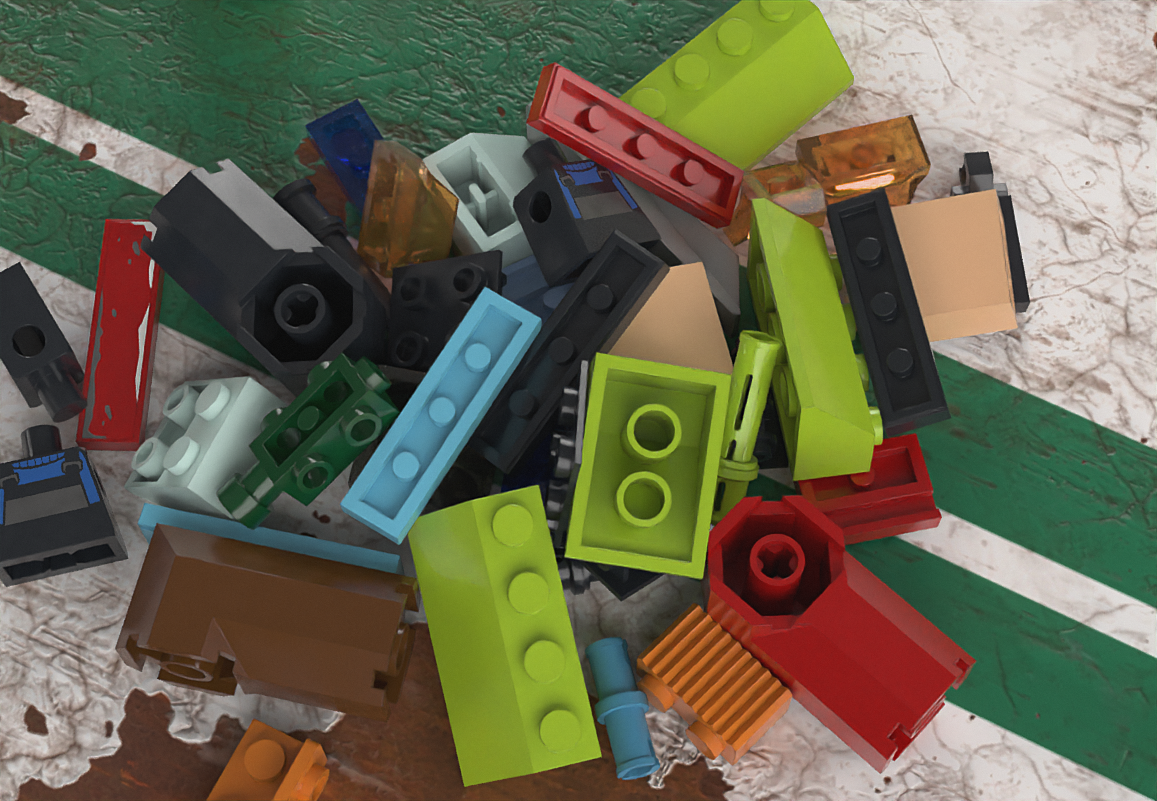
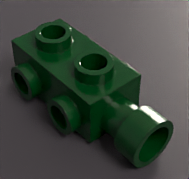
[216,353,400,530]

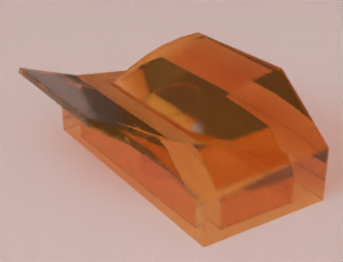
[795,114,931,207]
[357,140,459,278]
[722,160,827,247]

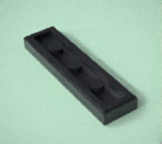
[824,188,951,437]
[466,229,671,479]

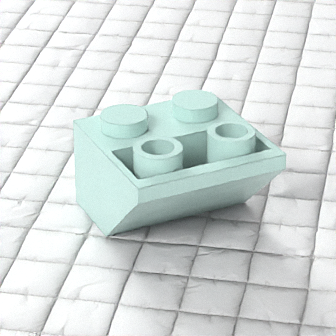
[418,133,534,269]
[124,376,288,522]

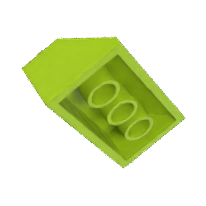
[618,0,854,175]
[746,198,883,481]
[407,485,602,787]

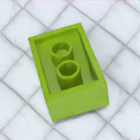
[564,352,732,579]

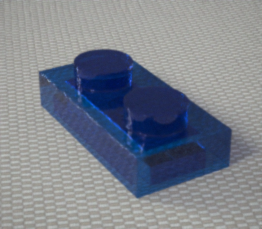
[305,99,417,226]

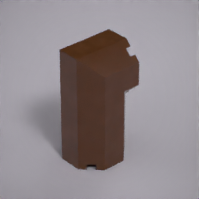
[115,523,421,722]

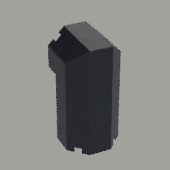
[140,158,389,398]

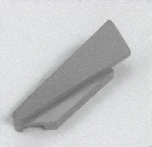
[526,102,741,339]

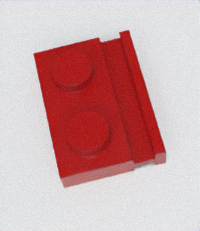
[789,433,942,545]

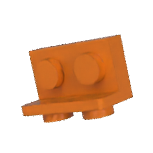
[206,718,329,801]

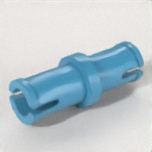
[585,637,660,780]

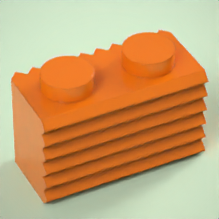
[636,603,792,766]

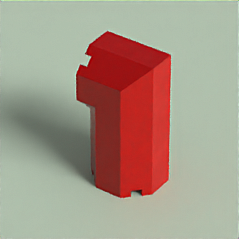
[700,495,976,774]

